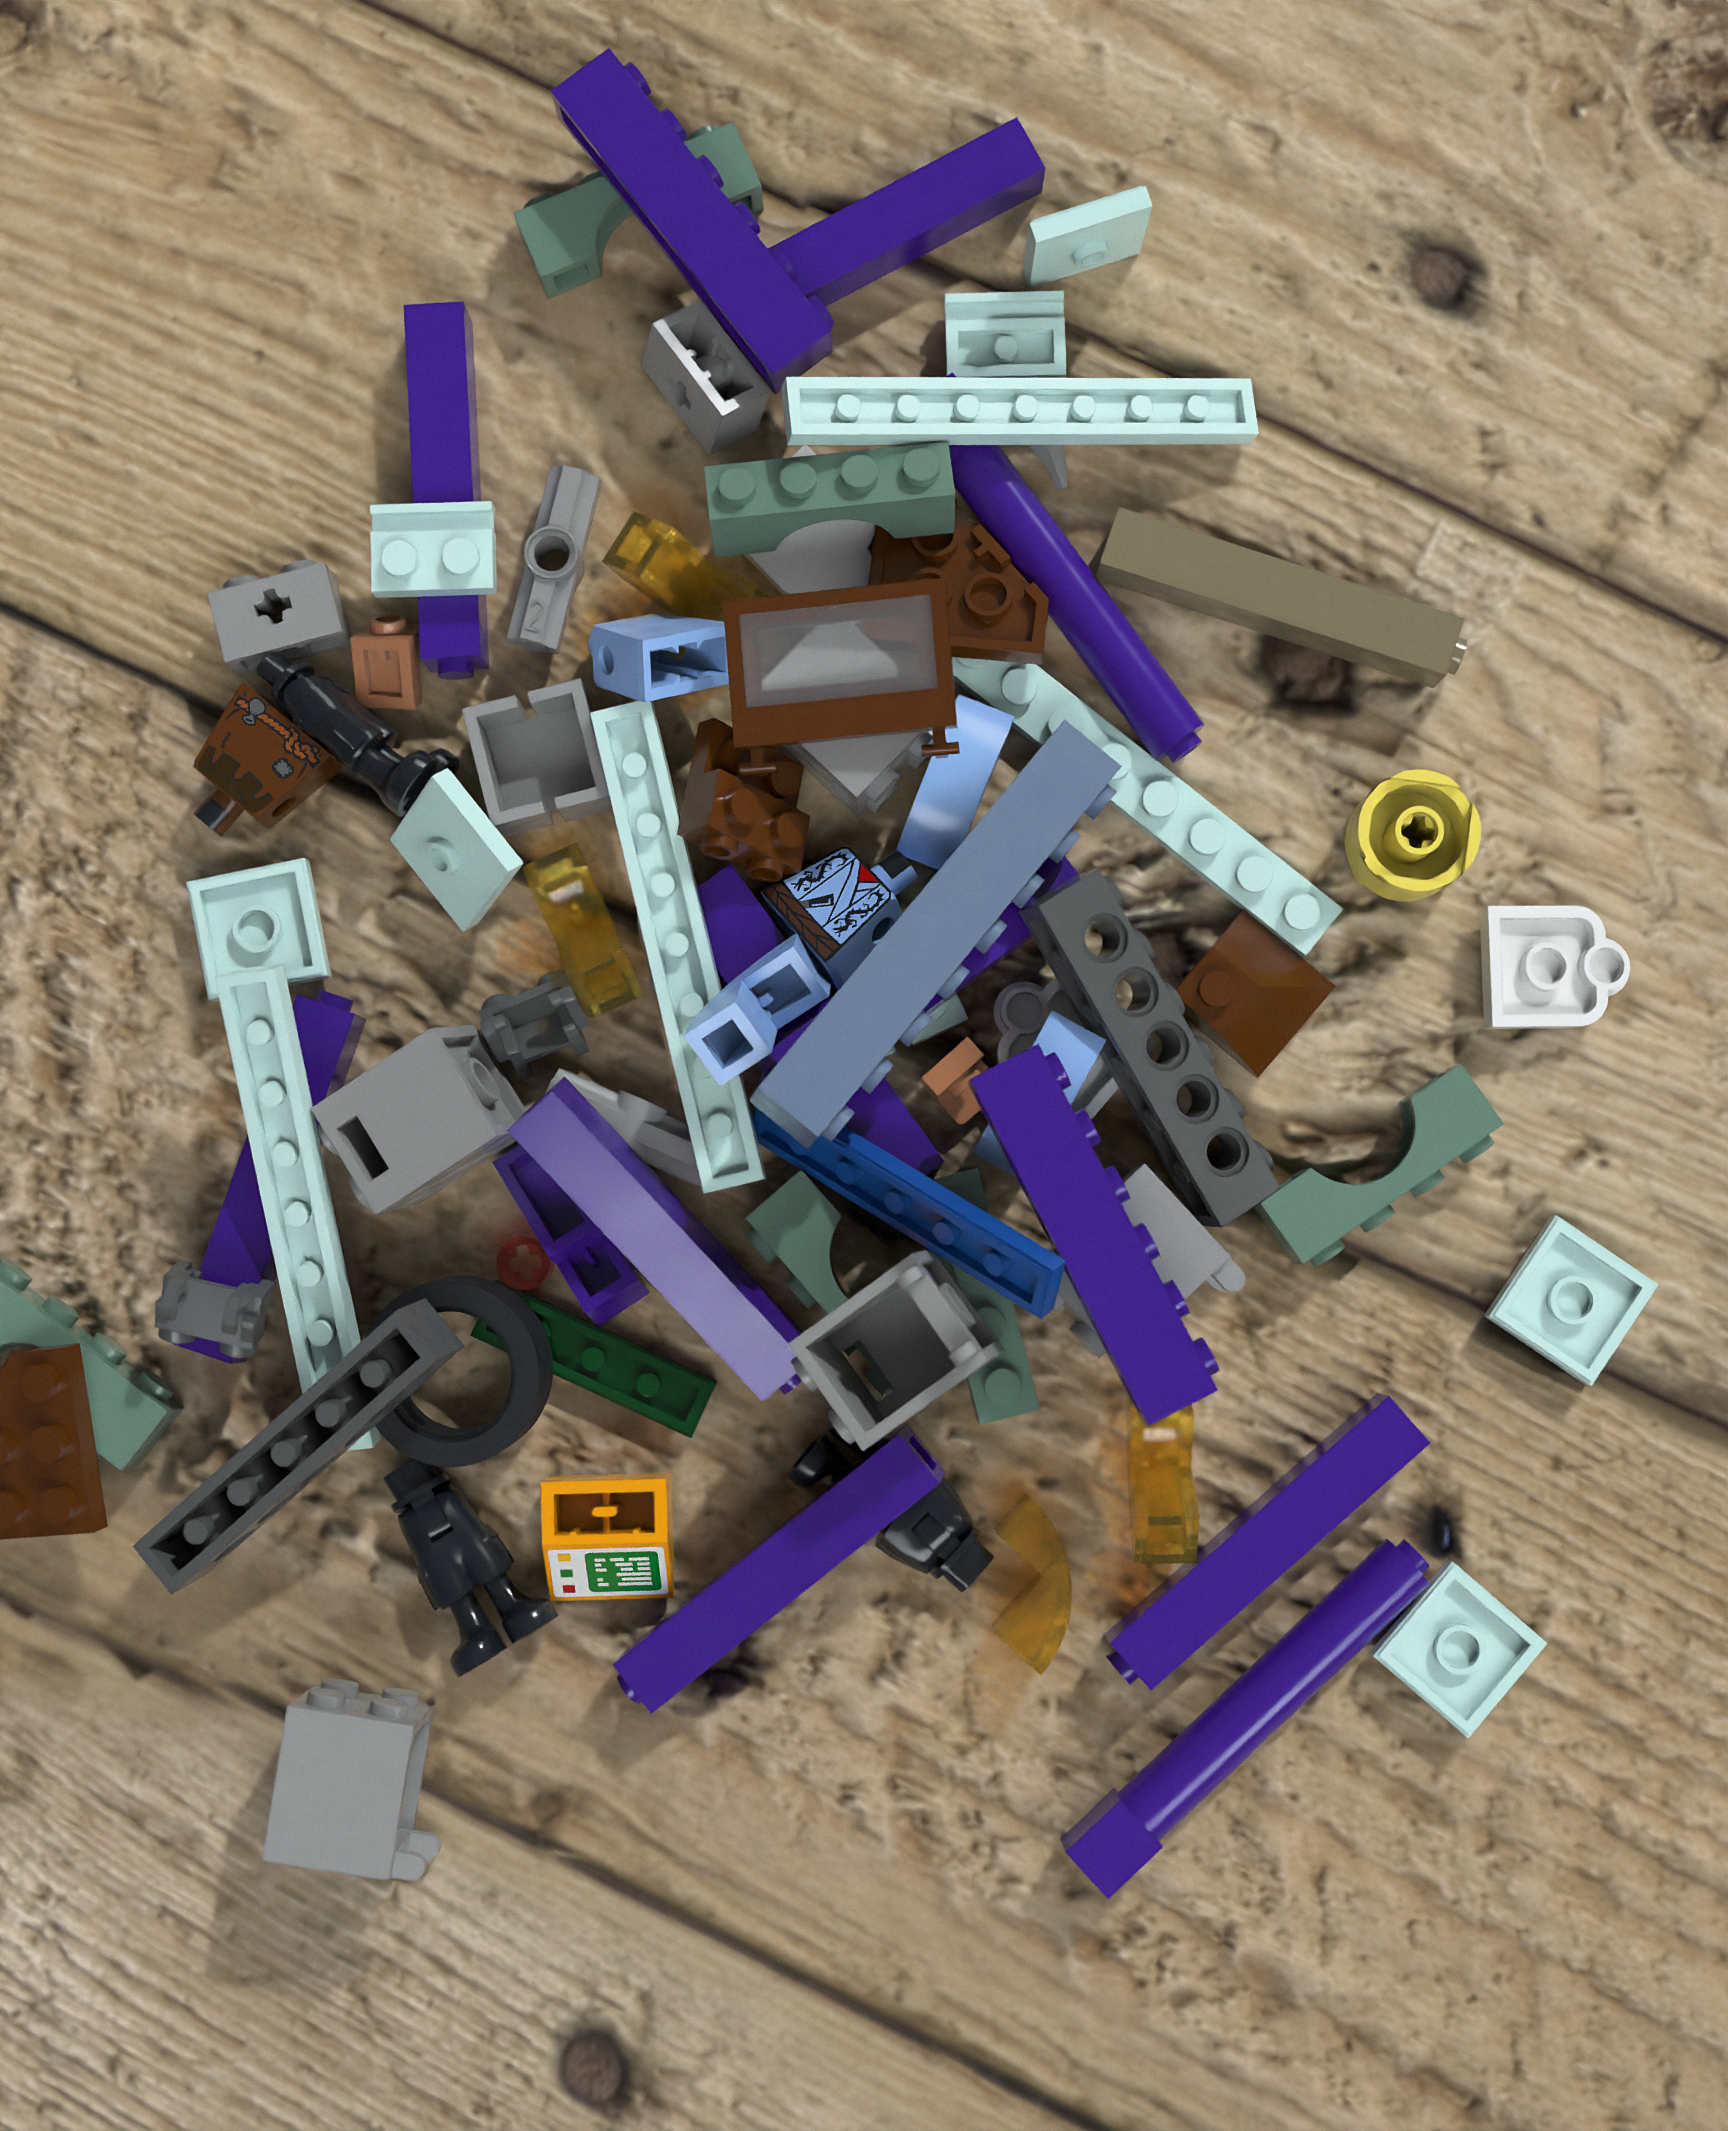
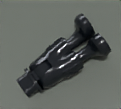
[256,654,460,817]
[384,1459,558,1678]

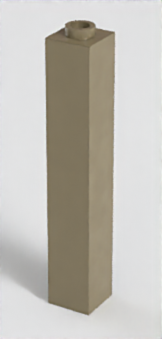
[1096,507,1467,688]

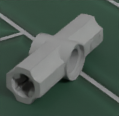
[507,465,602,654]
[545,1068,702,1187]

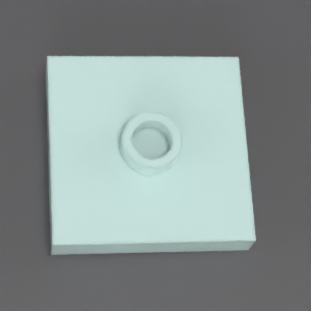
[1022,185,1153,289]
[389,768,524,932]
[186,858,332,1002]
[1484,1215,1659,1386]
[1369,1559,1547,1738]

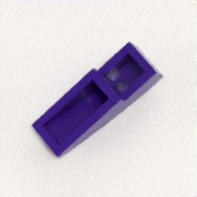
[492,1144,650,1326]

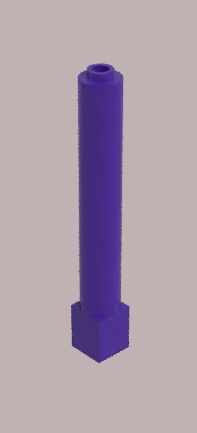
[946,372,1205,763]
[1061,1538,1430,1899]

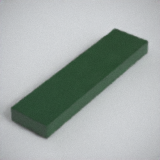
[470,1280,718,1438]

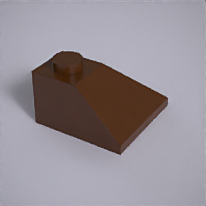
[1175,909,1336,1078]

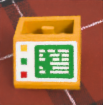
[541,1473,675,1601]

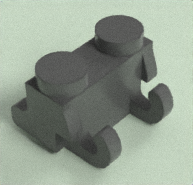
[479,970,590,1080]
[154,1260,276,1358]

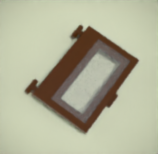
[722,578,960,777]

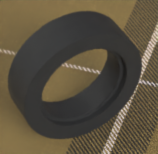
[365,1276,553,1467]

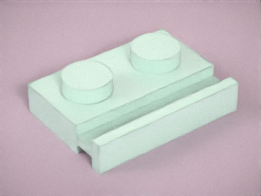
[944,291,1067,378]
[370,501,497,598]

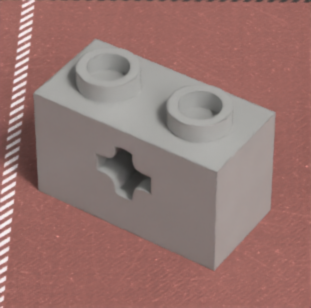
[641,300,771,456]
[207,560,352,676]

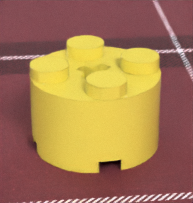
[1345,769,1481,902]

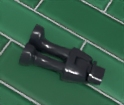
[786,1423,994,1592]

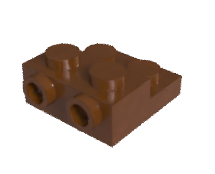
[677,718,810,882]

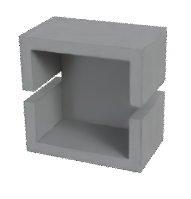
[462,678,613,838]

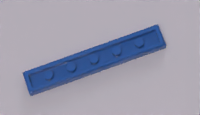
[753,1106,1066,1319]

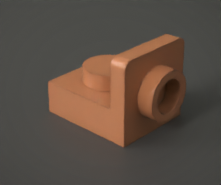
[350,614,422,710]
[920,1037,989,1125]

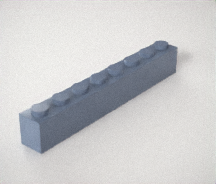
[749,719,1122,1149]

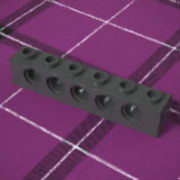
[1018,869,1281,1228]
[133,1298,465,1595]

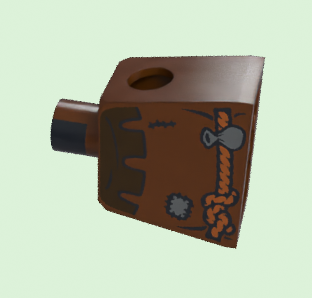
[193,682,343,837]

